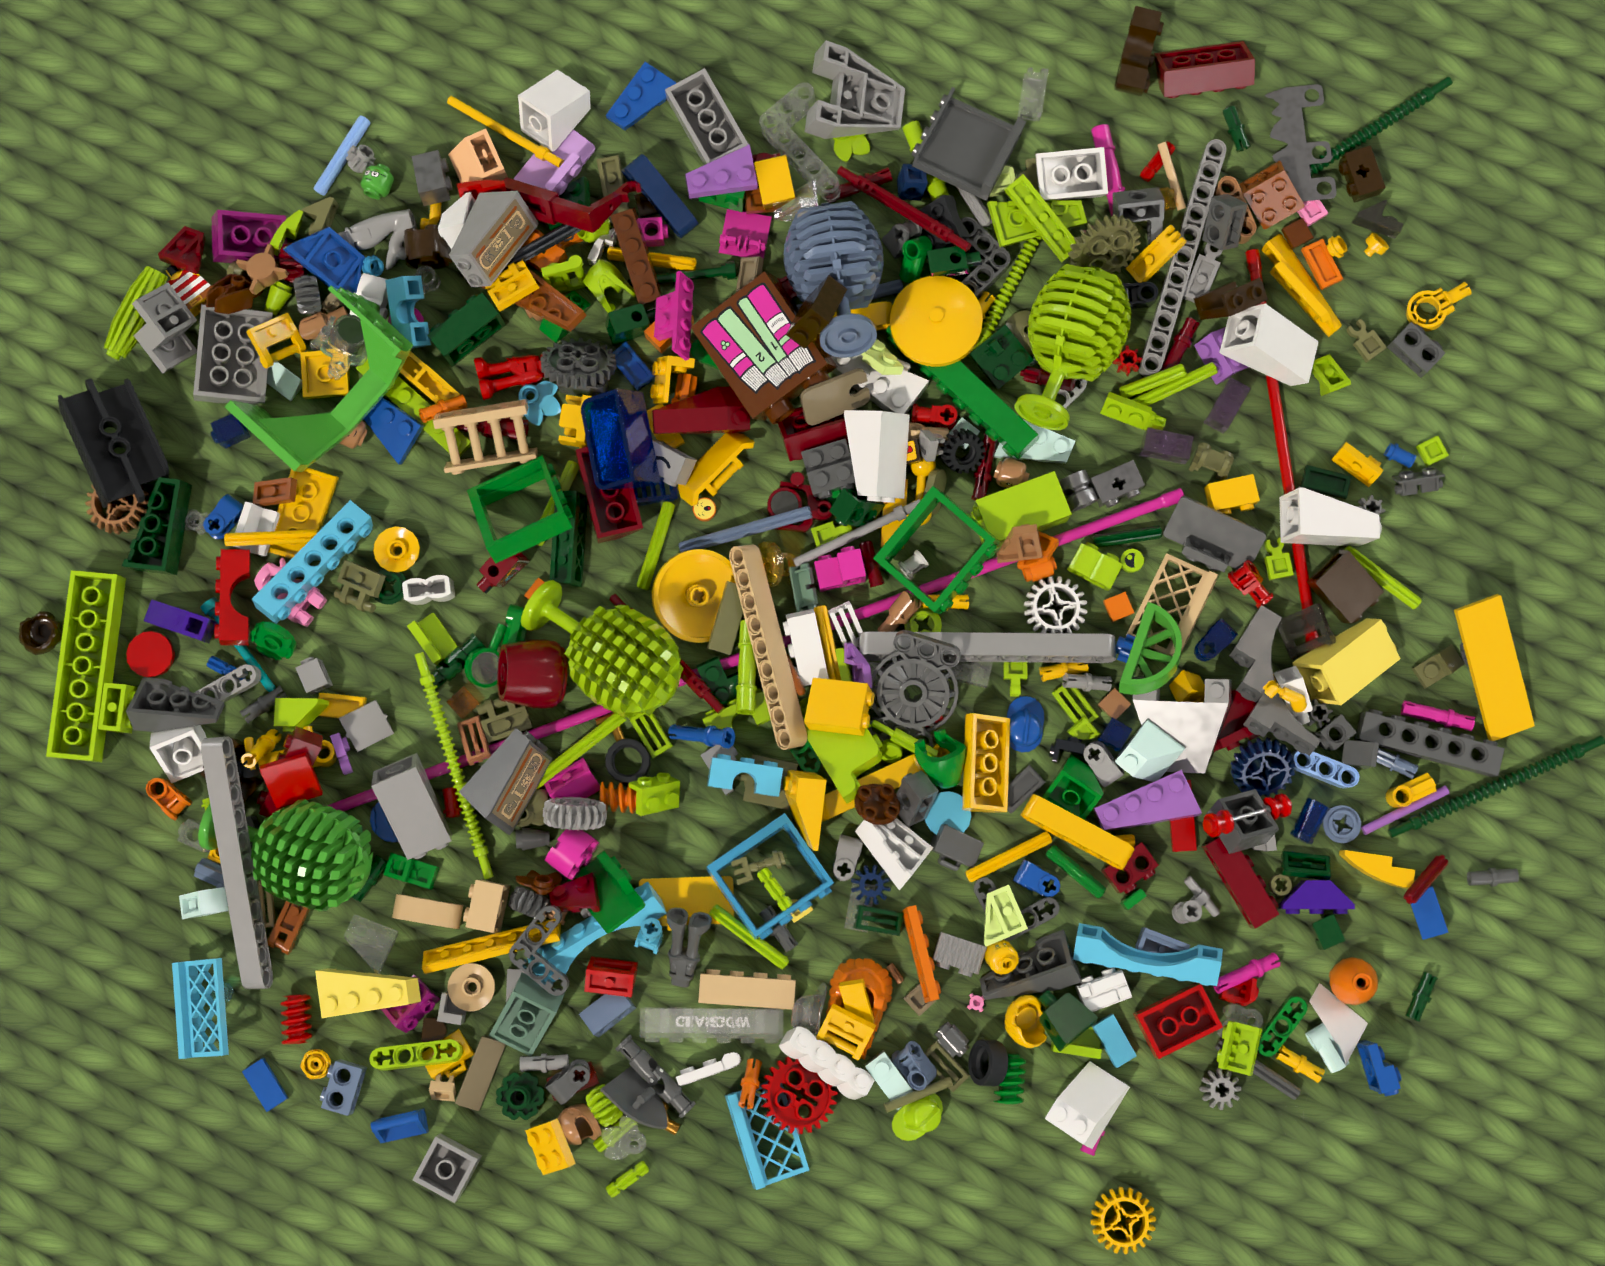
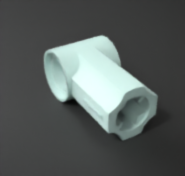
[1305,1023,1349,1073]

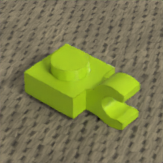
[811,521,853,547]
[1003,662,1027,697]

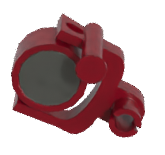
[767,472,832,532]

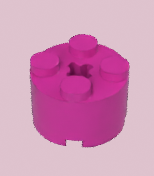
[545,829,600,881]

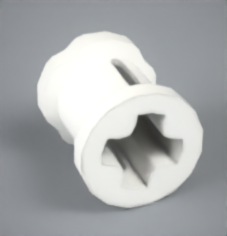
[898,550,929,580]

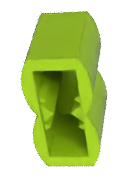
[1067,542,1123,591]

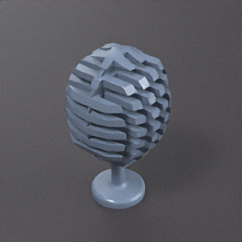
[783,201,884,358]

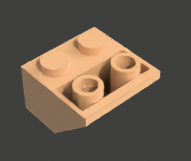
[448,129,508,183]

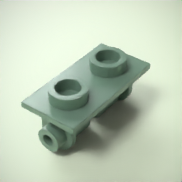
[788,563,819,612]

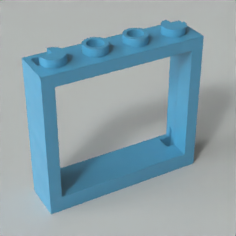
[707,813,834,940]

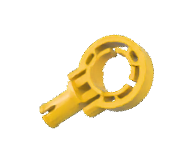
[1406,282,1472,331]

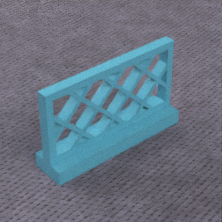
[172,958,229,1059]
[725,1081,809,1190]

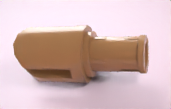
[299,306,350,340]
[878,591,923,632]

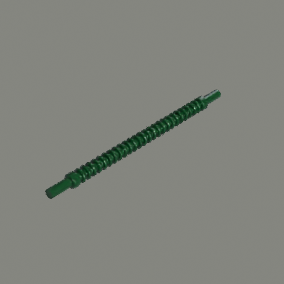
[1309,77,1453,177]
[1388,735,1605,838]

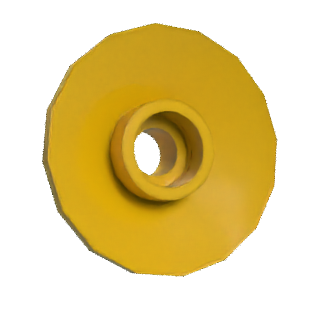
[373,526,420,573]

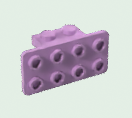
[514,129,595,196]

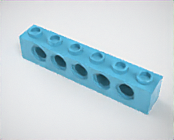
[252,500,373,624]

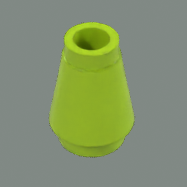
[264,281,292,316]

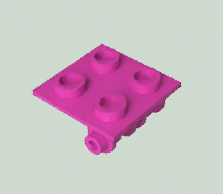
[719,209,772,259]

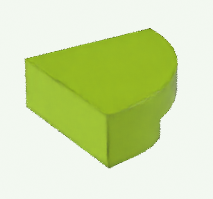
[1066,716,1101,740]

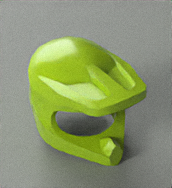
[583,259,636,313]

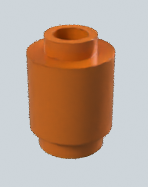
[1021,556,1057,582]

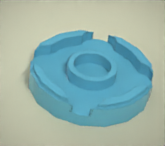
[925,791,971,835]

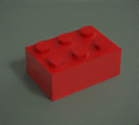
[1133,982,1223,1059]

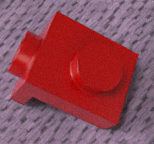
[1218,978,1259,1006]

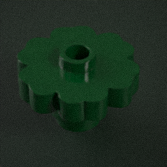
[496,1072,545,1120]

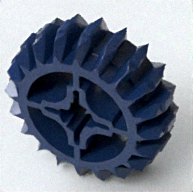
[1230,737,1296,798]

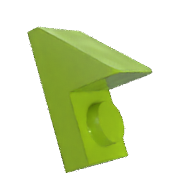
[1311,354,1351,396]

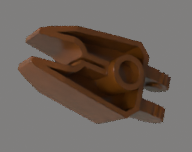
[206,274,264,314]

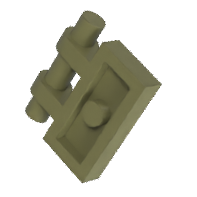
[334,560,386,613]
[476,698,533,744]

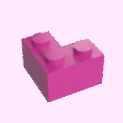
[814,546,866,592]

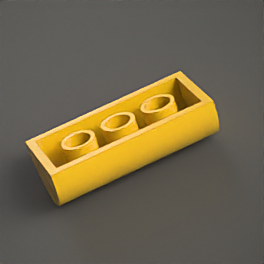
[962,713,1010,813]

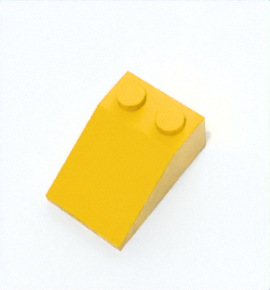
[783,770,827,851]

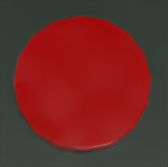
[126,631,175,678]

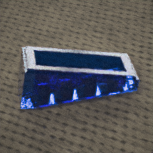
[632,477,678,506]

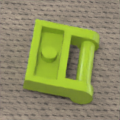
[541,255,586,293]

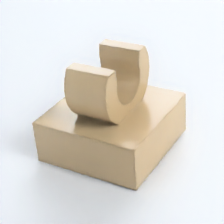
[429,1074,457,1102]

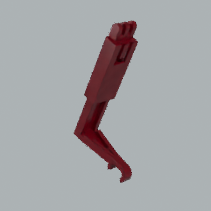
[502,177,641,233]

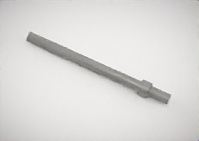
[793,499,920,567]

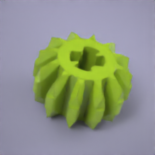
[586,1084,623,1127]

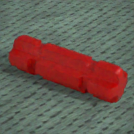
[1140,141,1175,182]

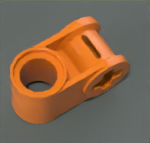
[146,778,192,821]

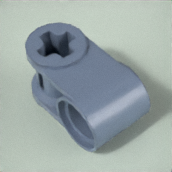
[892,1041,937,1090]

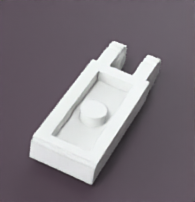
[676,1052,741,1086]

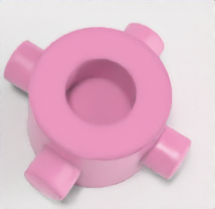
[967,993,985,1012]

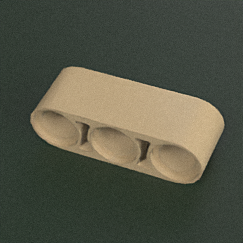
[392,894,463,929]

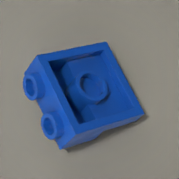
[1357,1040,1401,1096]

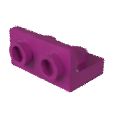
[381,974,440,1033]

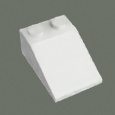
[1035,147,1108,201]
[1045,1061,1130,1149]

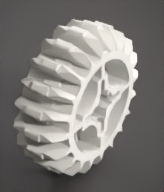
[1024,576,1087,633]

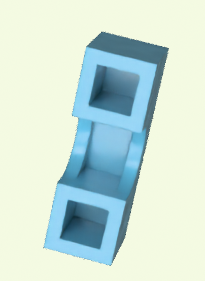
[385,276,431,349]
[707,754,783,797]

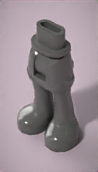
[667,908,712,987]

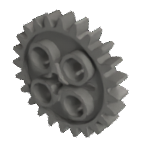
[541,338,616,389]

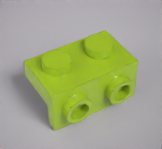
[629,773,680,816]
[1217,1021,1262,1076]

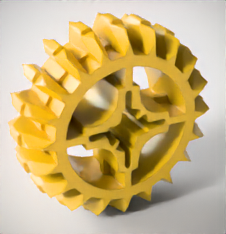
[1090,1187,1156,1254]

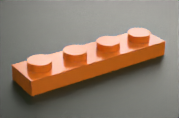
[902,905,941,1003]

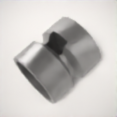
[1059,470,1099,512]

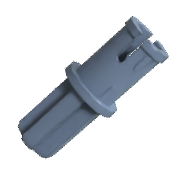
[1377,747,1419,779]

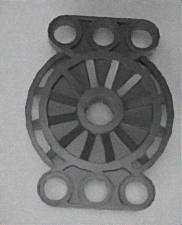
[868,630,961,747]

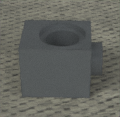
[1315,714,1357,751]

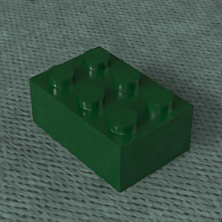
[427,293,506,367]

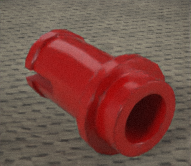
[442,788,462,818]

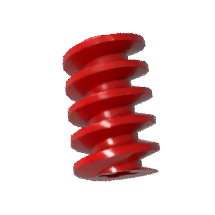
[280,994,312,1044]

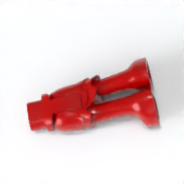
[474,354,545,400]

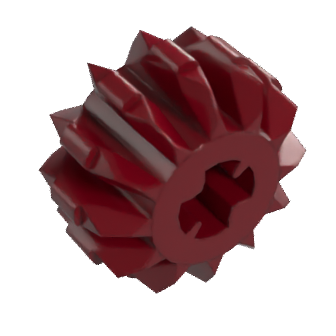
[279,243,308,283]

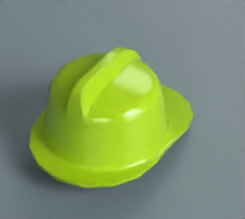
[892,1093,943,1141]

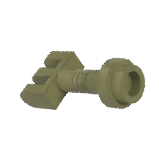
[731,850,786,885]

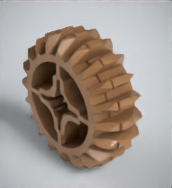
[85,484,149,535]

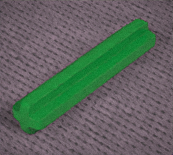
[1046,845,1106,899]

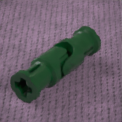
[431,633,486,692]

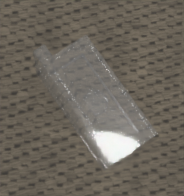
[774,180,818,222]

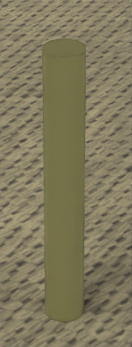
[883,1077,953,1113]

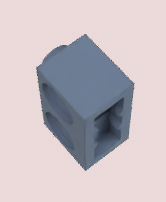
[320,1059,367,1116]

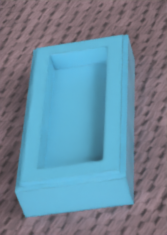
[1092,1014,1137,1068]

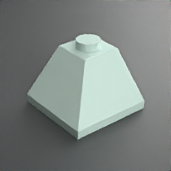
[1115,719,1185,782]

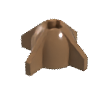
[236,244,288,295]

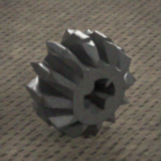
[293,275,322,314]
[508,886,550,918]

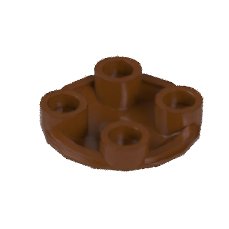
[854,784,900,825]

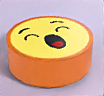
[693,497,716,522]

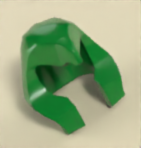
[914,729,966,789]

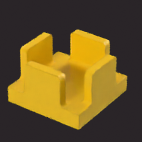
[558,395,597,448]

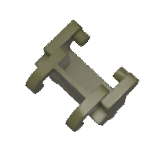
[1188,443,1234,481]

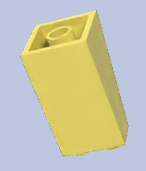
[1292,618,1400,705]

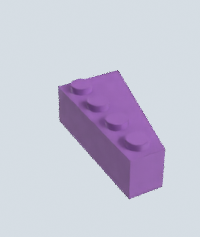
[1094,770,1202,832]

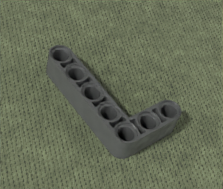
[961,217,1011,299]

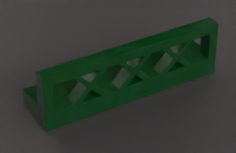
[550,491,588,587]

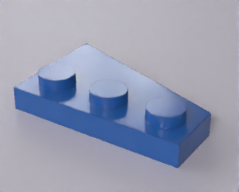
[606,62,676,130]
[364,397,425,465]

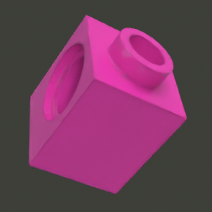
[638,217,668,247]

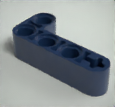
[621,154,699,239]

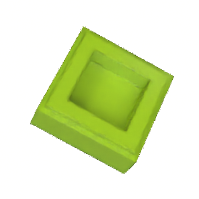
[1416,435,1449,467]

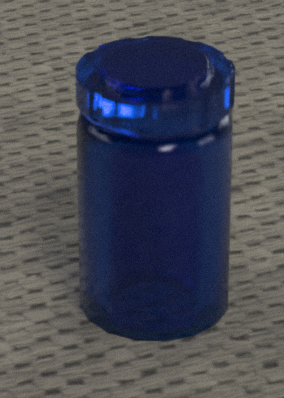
[1290,798,1329,845]

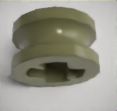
[1268,874,1292,896]

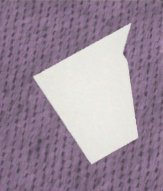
[1309,983,1368,1064]

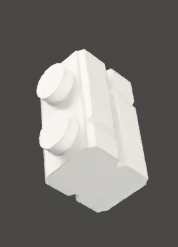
[1075,967,1132,1012]

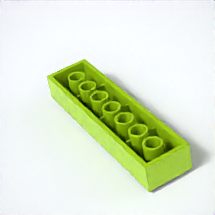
[46,570,126,762]

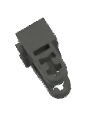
[1113,187,1164,244]

